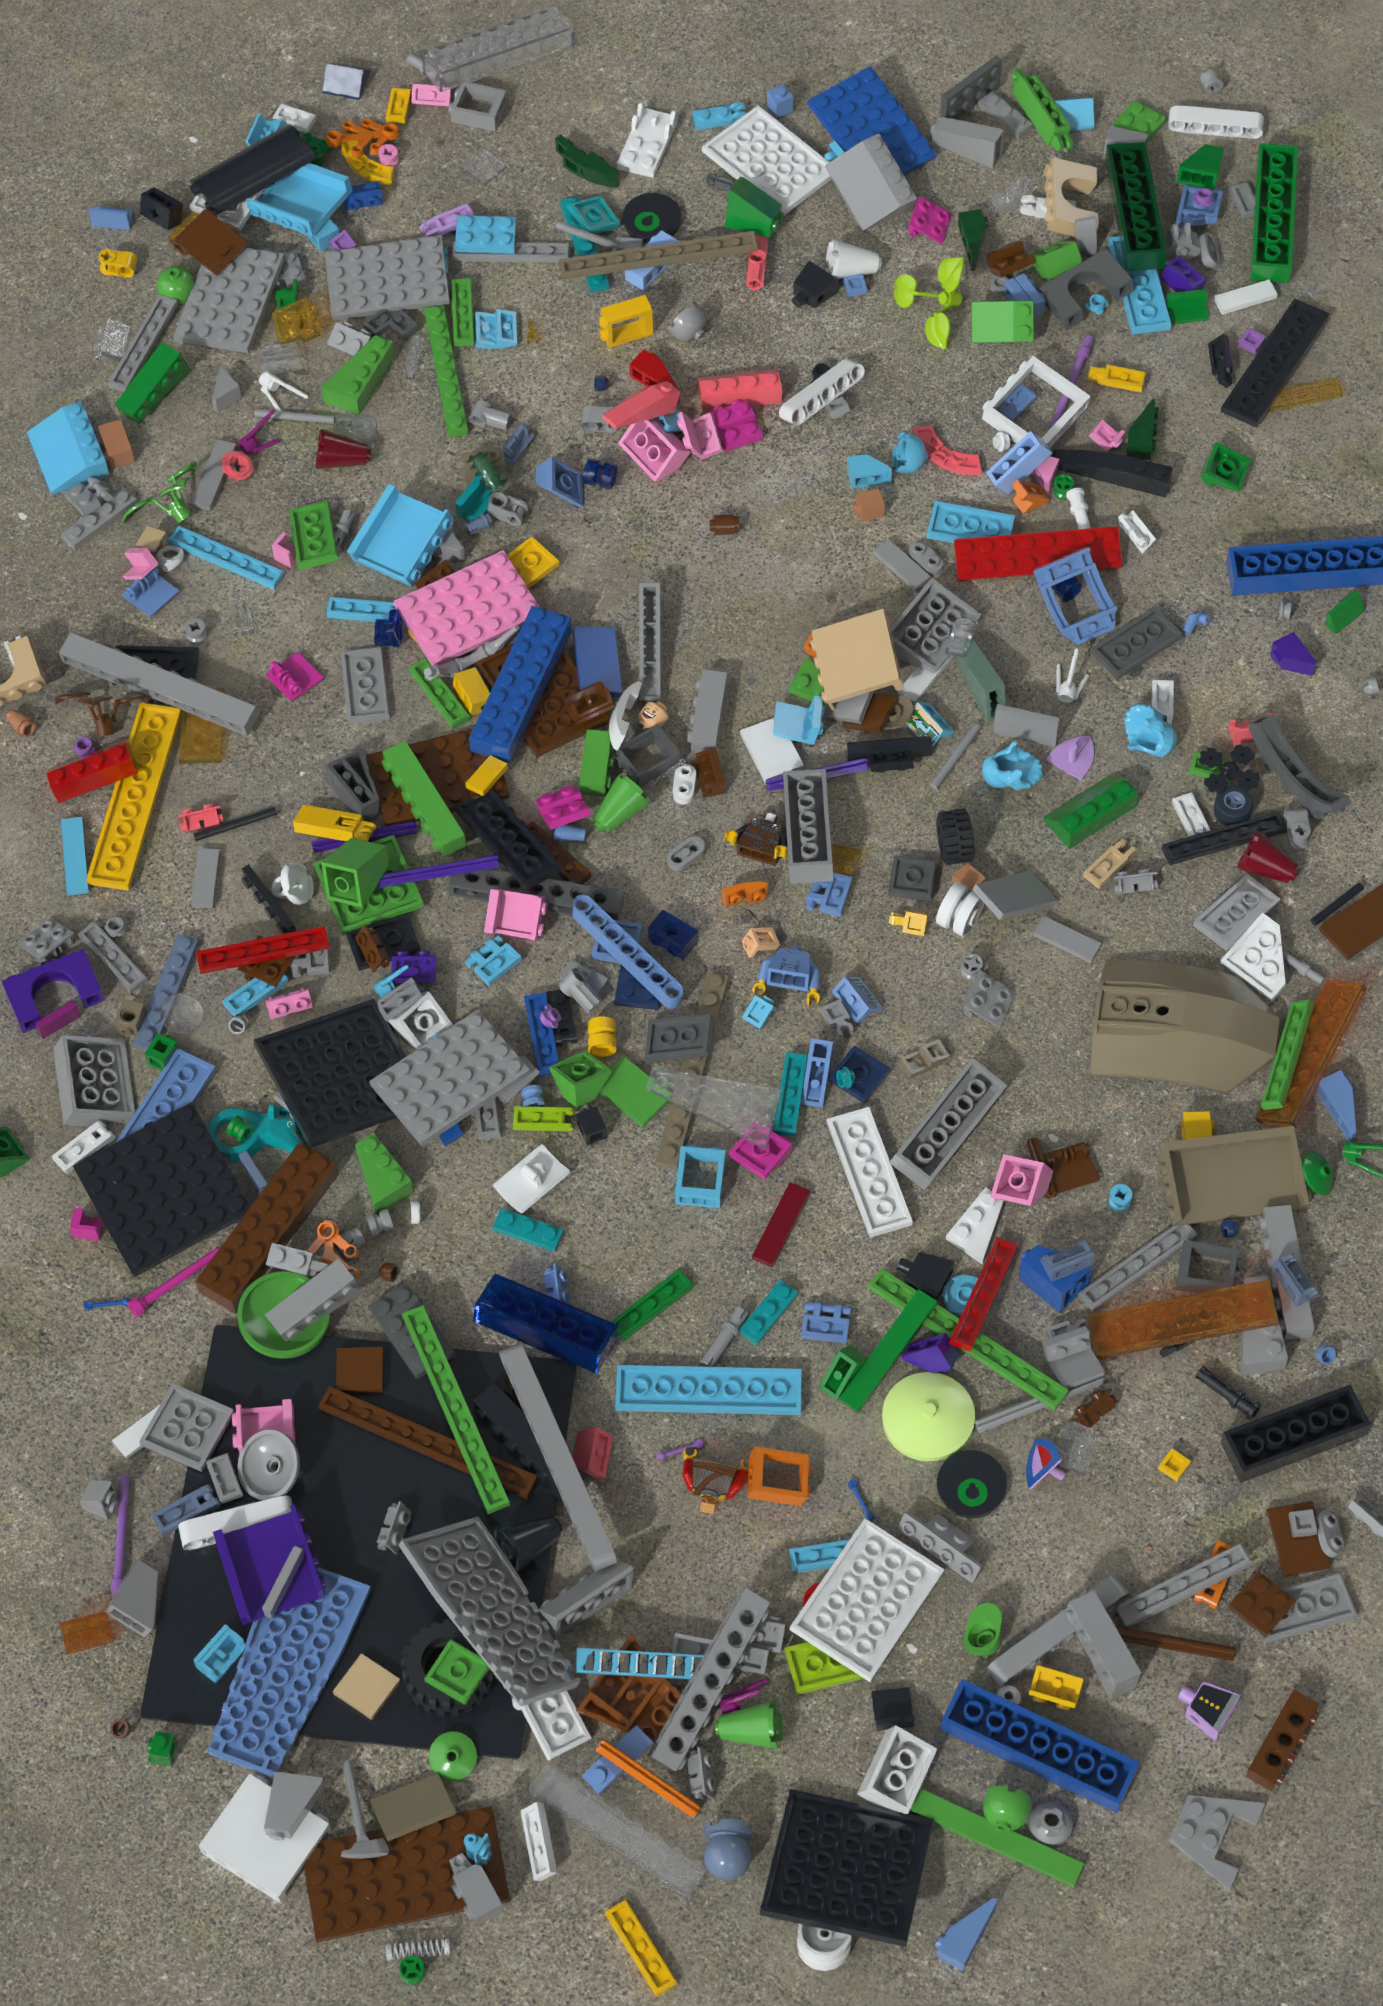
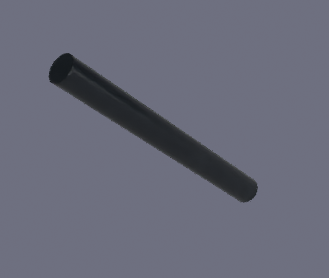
[193,807,277,841]

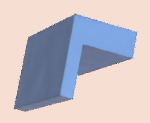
[88,206,134,230]

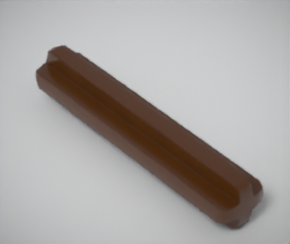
[1027,1137,1057,1199]

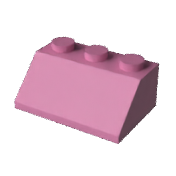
[618,417,691,482]

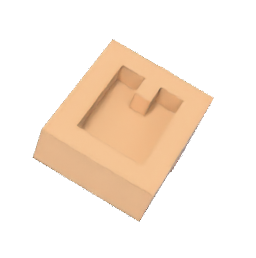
[742,927,780,958]

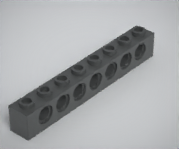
[449,869,624,920]

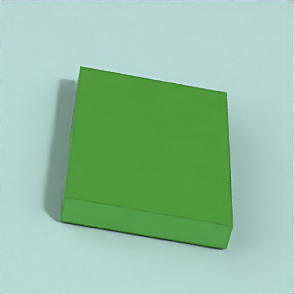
[599,1056,673,1128]

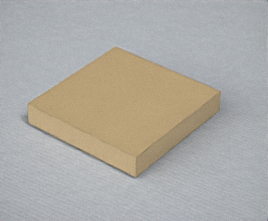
[333,1653,401,1720]

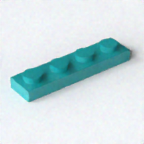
[773,1052,808,1137]

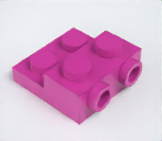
[710,399,763,452]
[535,785,591,830]
[729,1121,792,1180]

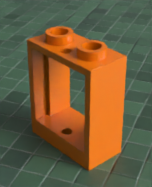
[747,1446,812,1506]

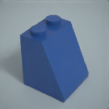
[1019,1245,1093,1313]

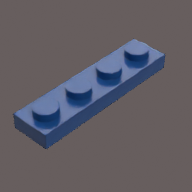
[524,992,559,1076]

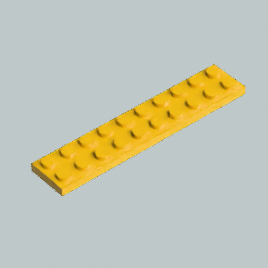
[86,703,182,891]

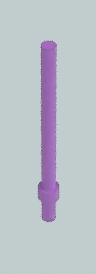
[1048,335,1093,430]
[111,1475,130,1598]

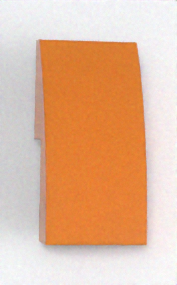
[722,881,768,907]

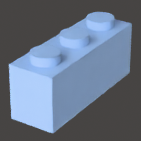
[625,230,680,291]
[986,431,1052,494]

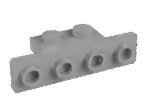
[898,1511,982,1583]

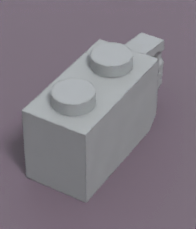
[266,1243,329,1278]
[449,1853,503,1926]

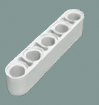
[1168,105,1264,139]
[779,359,865,425]
[178,1496,292,1550]

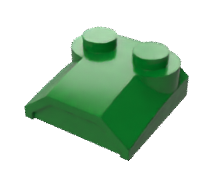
[1201,442,1252,492]

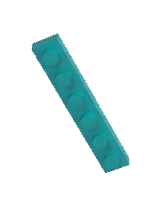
[560,196,609,293]

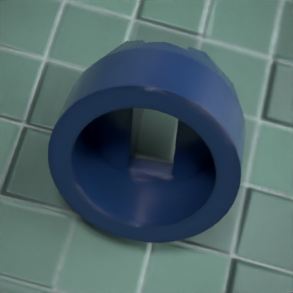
[594,375,609,392]
[1220,1220,1240,1238]

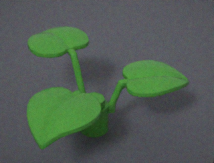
[123,461,198,524]

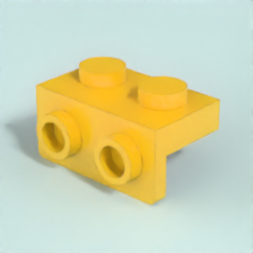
[1029,1664,1084,1711]

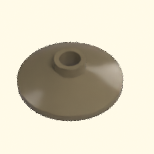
[884,695,914,729]

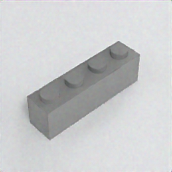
[687,670,727,752]

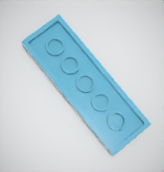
[1107,236,1171,335]

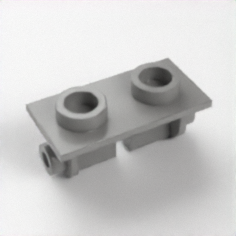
[1112,869,1158,895]
[377,1501,411,1554]
[687,1747,716,1801]

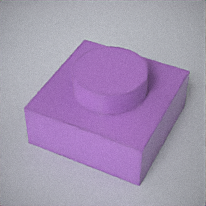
[329,229,357,251]
[1238,328,1266,354]

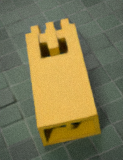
[293,805,376,842]

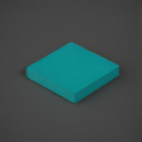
[568,195,621,234]

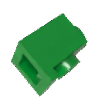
[144,1033,179,1071]
[147,1731,178,1766]

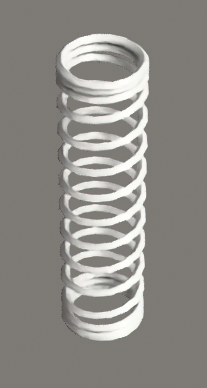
[386,1938,450,1961]

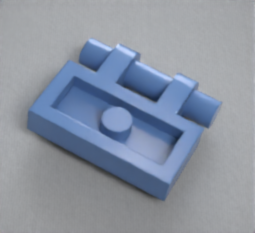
[805,872,852,917]
[801,1301,851,1344]

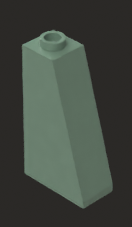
[955,640,1006,722]

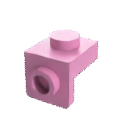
[1088,419,1125,452]

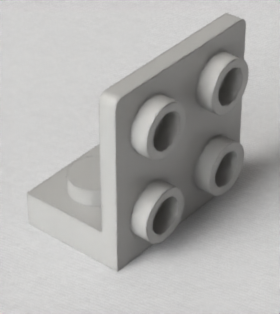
[1043,1326,1105,1389]

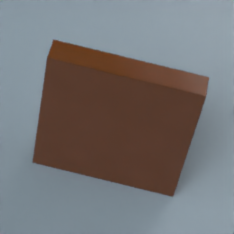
[842,693,897,733]
[336,1347,383,1393]

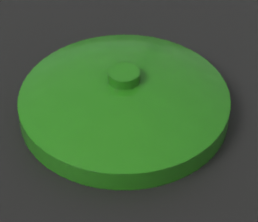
[238,1272,330,1359]

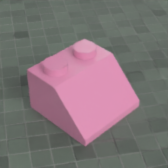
[990,1154,1053,1206]

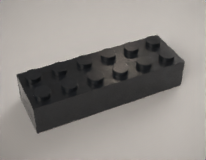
[1221,1384,1371,1483]

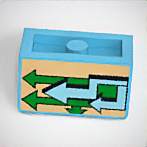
[906,702,955,748]

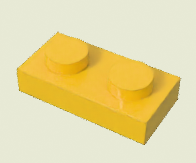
[386,88,411,124]

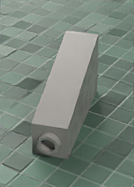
[930,117,1004,169]

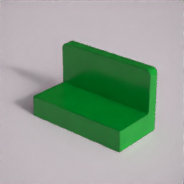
[1166,289,1209,325]

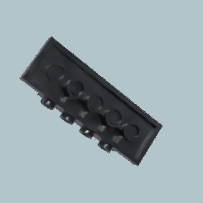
[455,788,562,891]

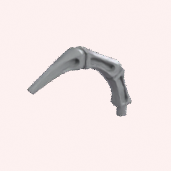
[424,625,520,681]

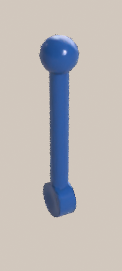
[83,1297,130,1311]
[848,1479,875,1522]

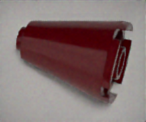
[316,429,371,469]
[1237,831,1299,883]

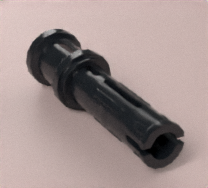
[1195,1366,1262,1421]

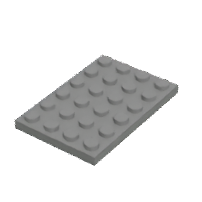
[325,235,450,321]
[173,248,285,353]
[370,1010,530,1146]

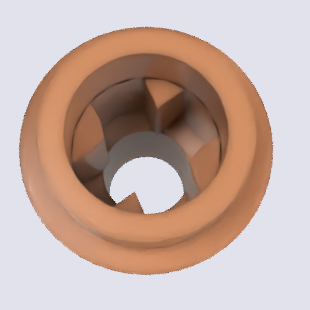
[6,710,36,737]

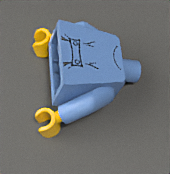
[753,945,820,1006]

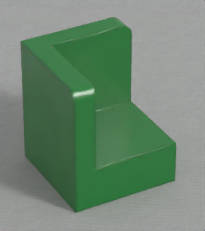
[275,279,299,310]

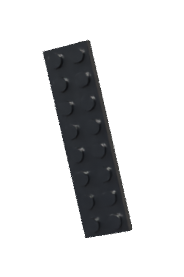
[1221,298,1330,428]

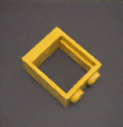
[598,295,653,348]

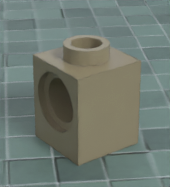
[115,999,146,1036]

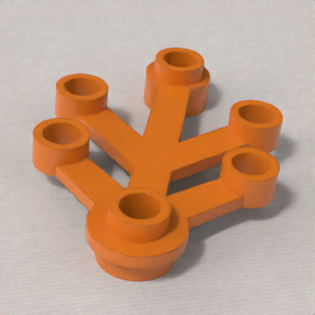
[326,118,400,158]
[304,1220,360,1281]

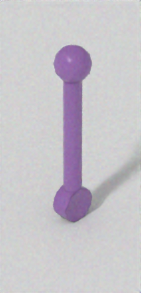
[657,1439,704,1460]

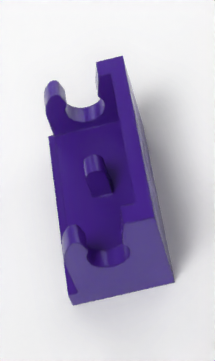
[1161,256,1207,292]

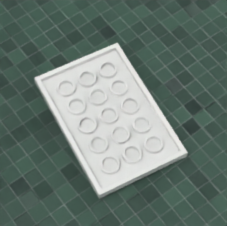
[702,106,832,215]
[789,1519,945,1682]

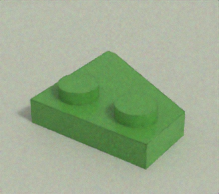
[789,657,826,706]

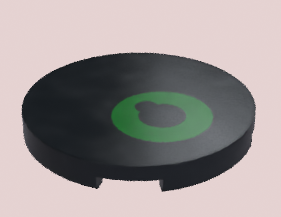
[622,193,681,243]
[937,1450,1007,1519]

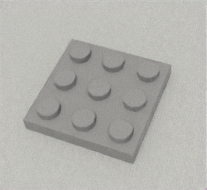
[139,1383,234,1472]

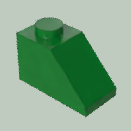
[819,1344,869,1400]

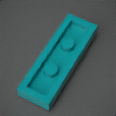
[492,1208,564,1252]
[739,1280,798,1346]

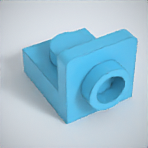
[742,995,778,1030]

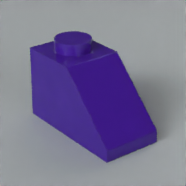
[1270,632,1317,676]
[901,1333,959,1373]

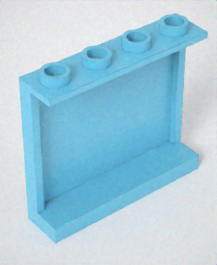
[246,163,352,237]
[347,484,454,587]

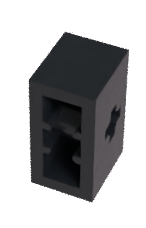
[140,187,183,230]

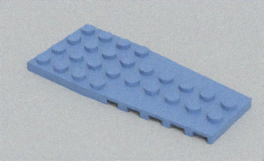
[207,1567,371,1778]

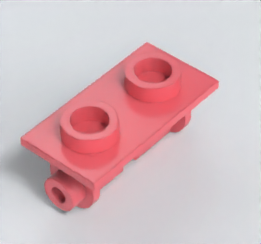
[178,804,224,832]

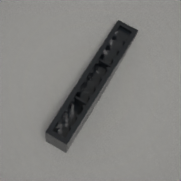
[1051,449,1173,498]

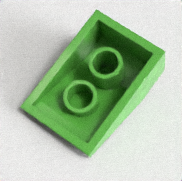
[972,301,1033,343]

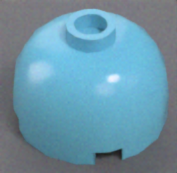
[892,432,928,474]

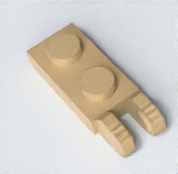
[1083,838,1138,889]

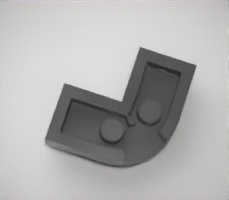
[362,309,419,340]

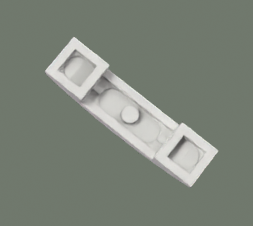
[609,681,642,750]

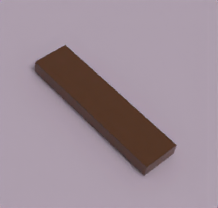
[527,821,592,884]

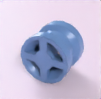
[521,1085,545,1107]

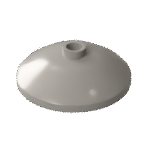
[238,1430,300,1500]

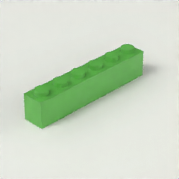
[382,741,466,857]

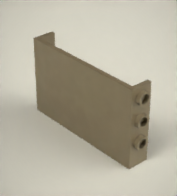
[1158,1126,1311,1226]

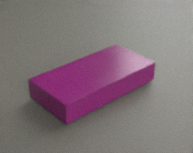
[35,1001,80,1039]

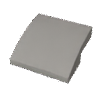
[376,977,423,1022]

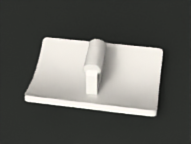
[493,1144,570,1213]

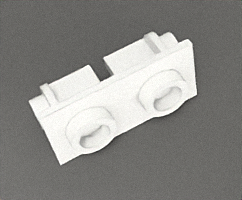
[1118,510,1156,554]

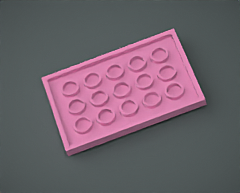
[394,550,540,666]

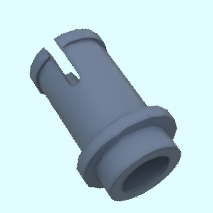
[465,513,492,536]

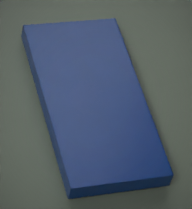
[573,626,622,697]

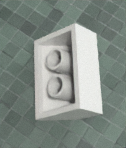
[857,1725,937,1814]

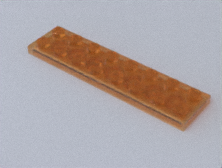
[1255,980,1367,1128]
[1088,1279,1279,1359]

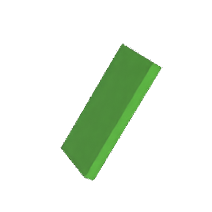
[289,500,339,570]

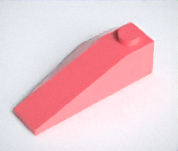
[602,381,680,429]

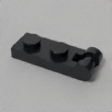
[546,989,578,1046]

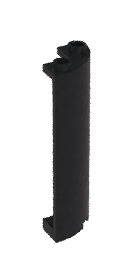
[189,124,316,215]

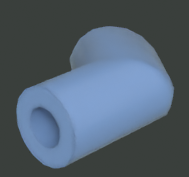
[1182,611,1210,636]

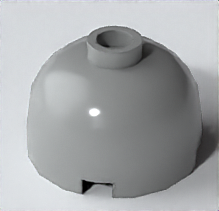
[667,302,706,341]

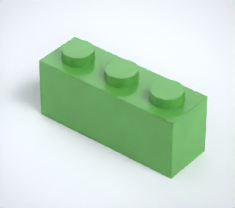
[579,730,615,796]

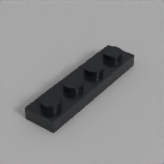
[241,864,296,934]

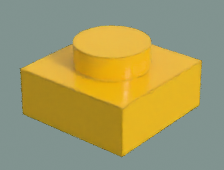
[1158,1448,1191,1482]

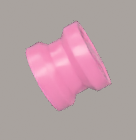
[379,144,399,168]

